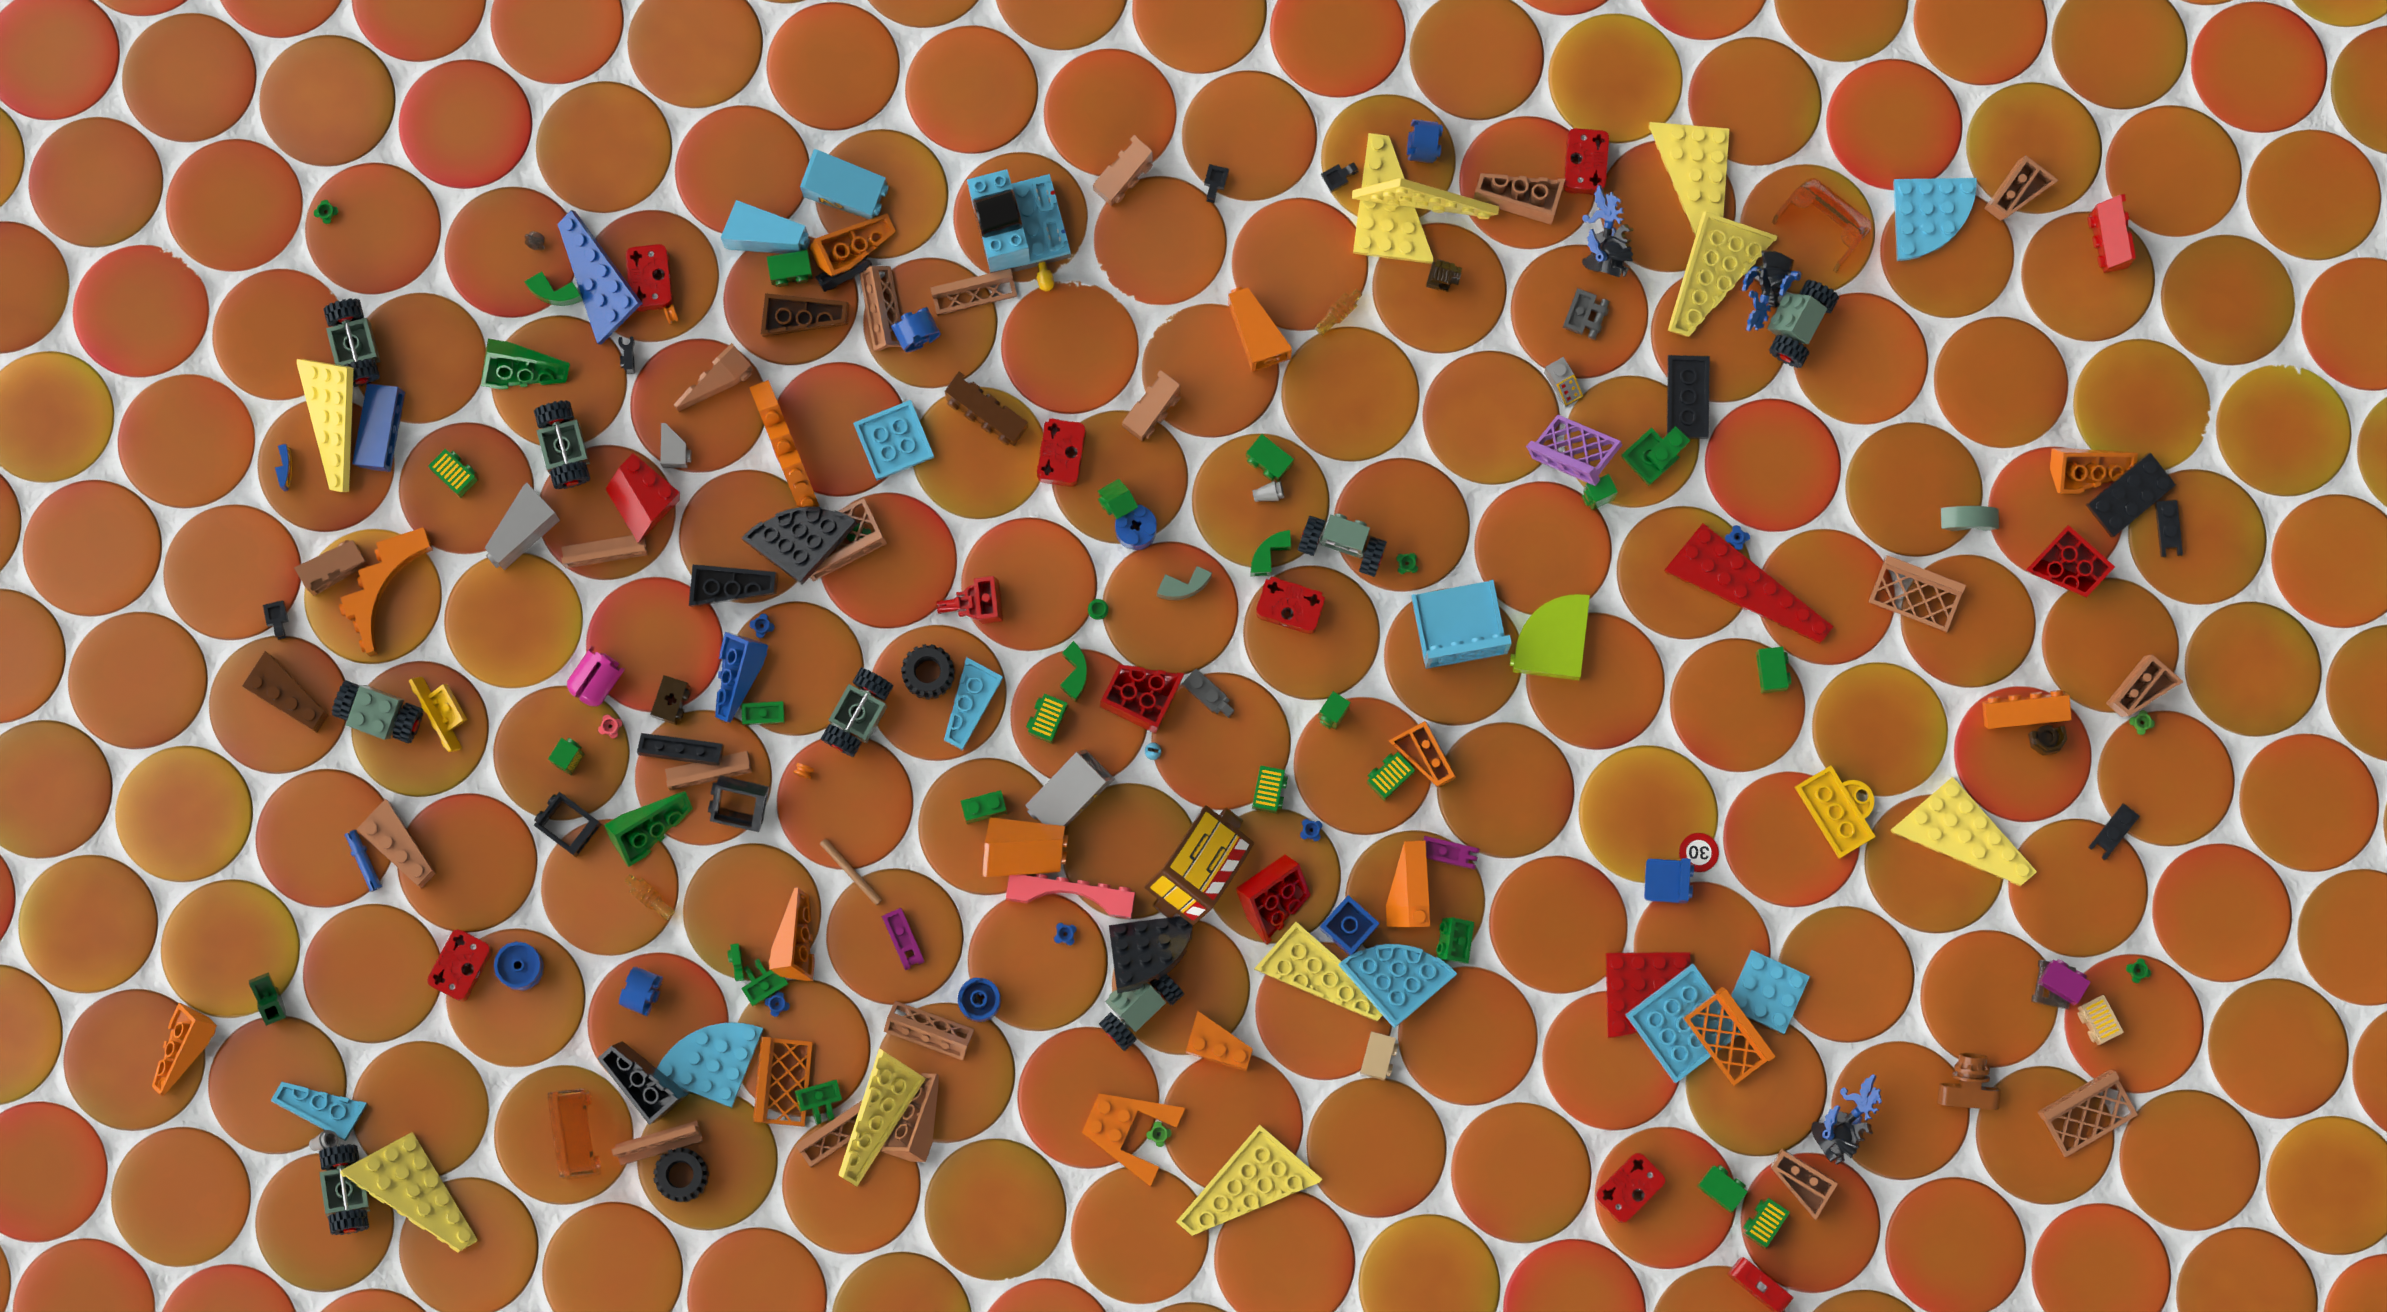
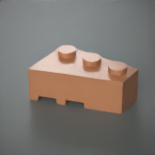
[1093,135,1153,206]
[1984,156,2059,221]
[1122,370,1181,441]
[294,540,368,596]
[2106,655,2183,717]
[1771,1148,1838,1220]

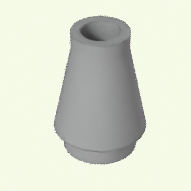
[1252,481,1284,502]
[309,1130,338,1151]

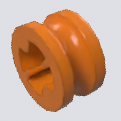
[663,304,679,325]
[793,763,814,779]

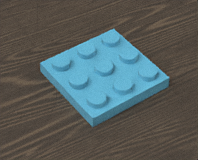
[853,400,934,481]
[1731,950,1810,1035]

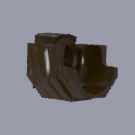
[1426,259,1462,292]
[2028,725,2067,756]

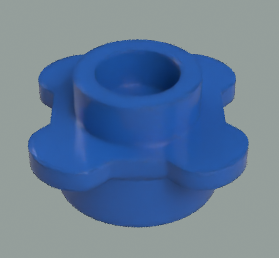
[1725,525,1750,550]
[749,614,774,638]
[1300,819,1322,841]
[1054,923,1077,945]
[765,992,790,1017]

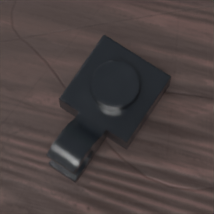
[1321,162,1358,193]
[1204,164,1229,203]
[618,336,635,374]
[263,600,289,640]

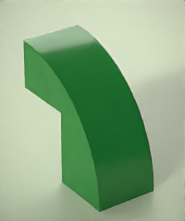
[524,271,583,306]
[1250,530,1291,577]
[1060,641,1087,702]

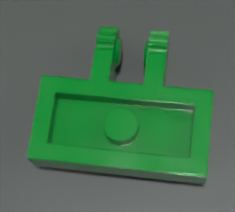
[741,959,789,1006]
[795,1079,842,1125]

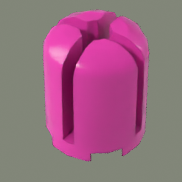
[567,646,625,706]

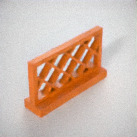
[1683,987,1776,1086]
[753,1037,813,1127]

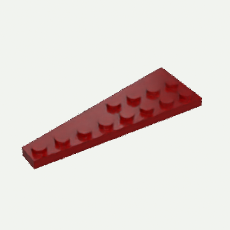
[1664,523,1834,644]

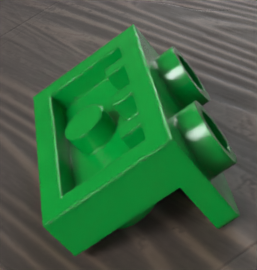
[1436,917,1474,964]

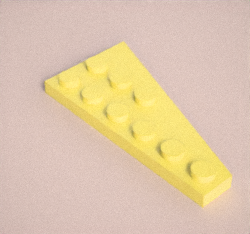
[1254,922,1383,1021]
[839,1049,926,1186]

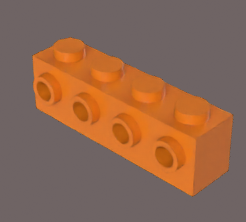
[1982,690,2072,729]

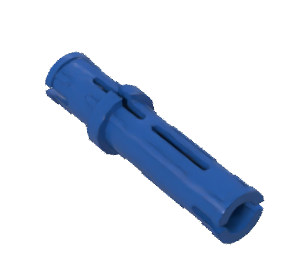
[344,829,383,892]

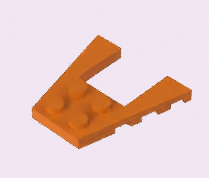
[1082,1094,1185,1187]

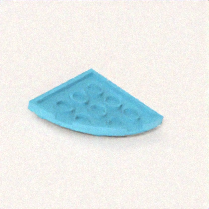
[1893,178,1977,261]
[1338,944,1457,1028]
[657,1023,764,1108]

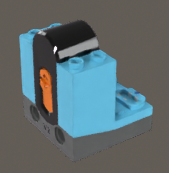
[967,169,1071,273]

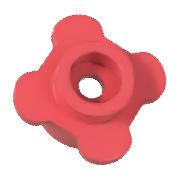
[598,715,622,739]

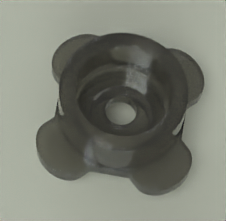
[525,231,545,250]

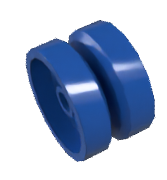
[494,942,544,991]

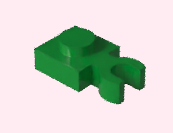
[727,943,745,982]

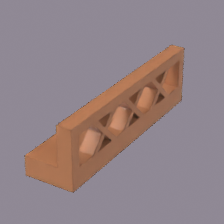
[860,266,901,351]
[930,268,1017,316]
[561,535,648,568]
[665,751,752,791]
[884,1001,974,1060]
[795,1101,862,1167]

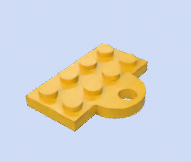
[1794,765,1876,859]

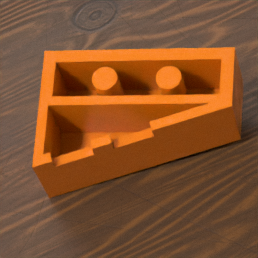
[1389,721,1457,787]
[1186,1011,1253,1071]

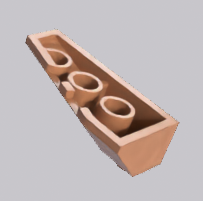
[674,343,753,412]
[880,1073,939,1162]

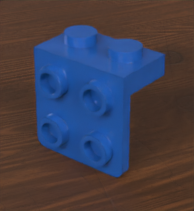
[1644,858,1694,904]

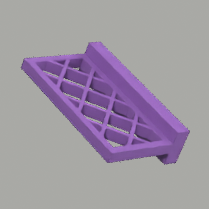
[1526,415,1622,486]

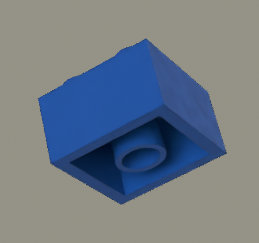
[1319,895,1380,956]

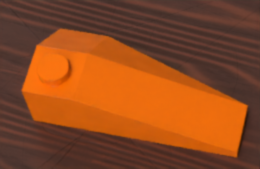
[809,214,896,276]
[2050,448,2138,494]
[1386,840,1430,927]
[769,888,815,981]
[152,1003,217,1096]

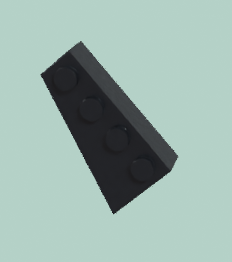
[689,564,778,607]
[597,1041,689,1125]

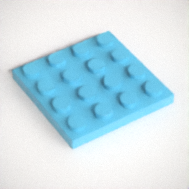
[1625,964,1741,1083]

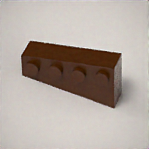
[761,293,850,337]
[945,371,1028,446]
[242,651,328,733]

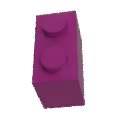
[2038,959,2090,1005]

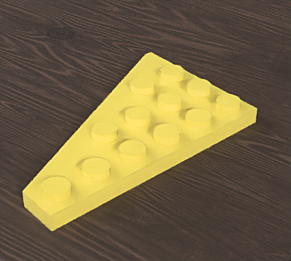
[1649,122,1729,236]
[1353,133,1433,264]
[1352,178,1499,219]
[1668,212,1777,337]
[297,359,354,492]
[1890,777,2037,886]
[1176,1125,1322,1236]
[340,1132,478,1252]

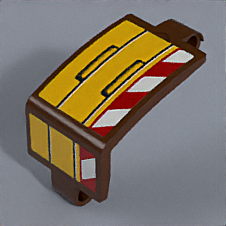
[1145,805,1254,925]

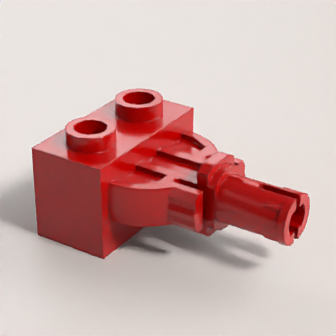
[936,576,1003,624]

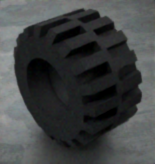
[901,644,955,700]
[653,1148,709,1202]

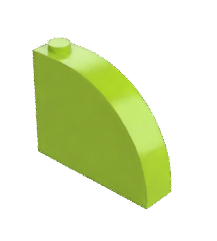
[1509,594,1590,680]

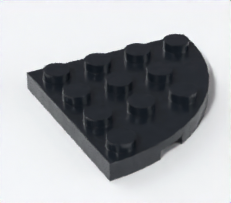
[742,507,857,585]
[1109,916,1193,994]

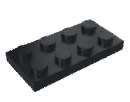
[1666,355,1710,439]
[2086,453,2176,537]

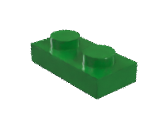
[1646,426,1691,471]
[741,701,785,725]

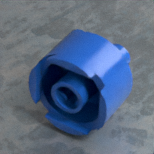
[1407,119,1443,163]
[891,307,941,353]
[1115,505,1157,550]
[619,967,663,1016]
[958,978,1001,1022]

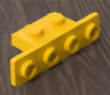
[409,677,467,752]

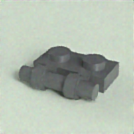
[1563,288,1610,340]

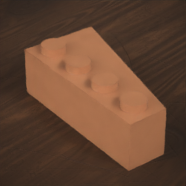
[1473,173,1565,225]
[356,799,436,889]

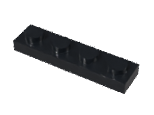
[637,733,724,766]

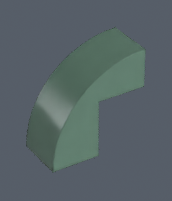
[1941,506,1999,531]
[1157,566,1212,600]

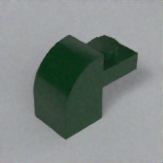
[249,972,286,1026]

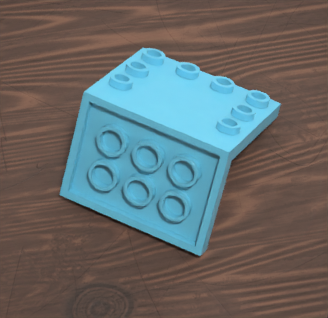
[1411,580,1512,669]

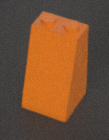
[1228,287,1292,372]
[983,818,1068,877]

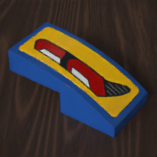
[275,444,292,491]

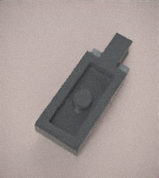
[1182,669,1234,718]

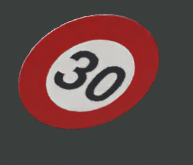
[1679,833,1719,872]

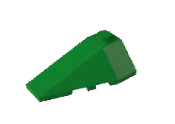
[481,339,570,389]
[604,791,693,867]

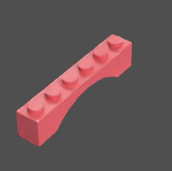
[1006,874,1135,920]

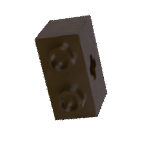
[650,675,691,725]

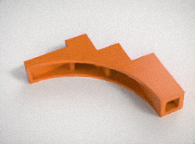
[749,380,820,508]
[339,527,433,657]

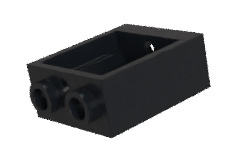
[708,775,769,832]
[534,792,602,857]

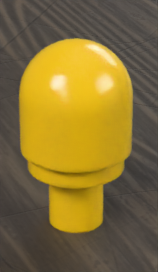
[1036,262,1054,291]

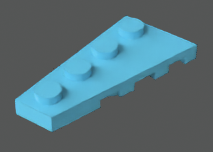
[944,657,1003,751]
[271,1082,367,1141]

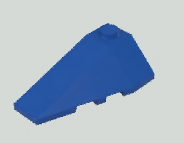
[715,632,769,723]

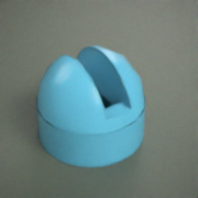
[1145,743,1161,760]

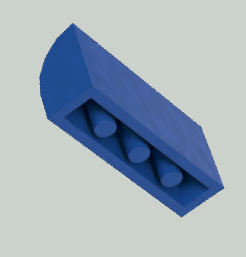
[352,384,405,472]

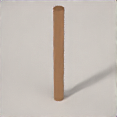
[820,839,882,905]

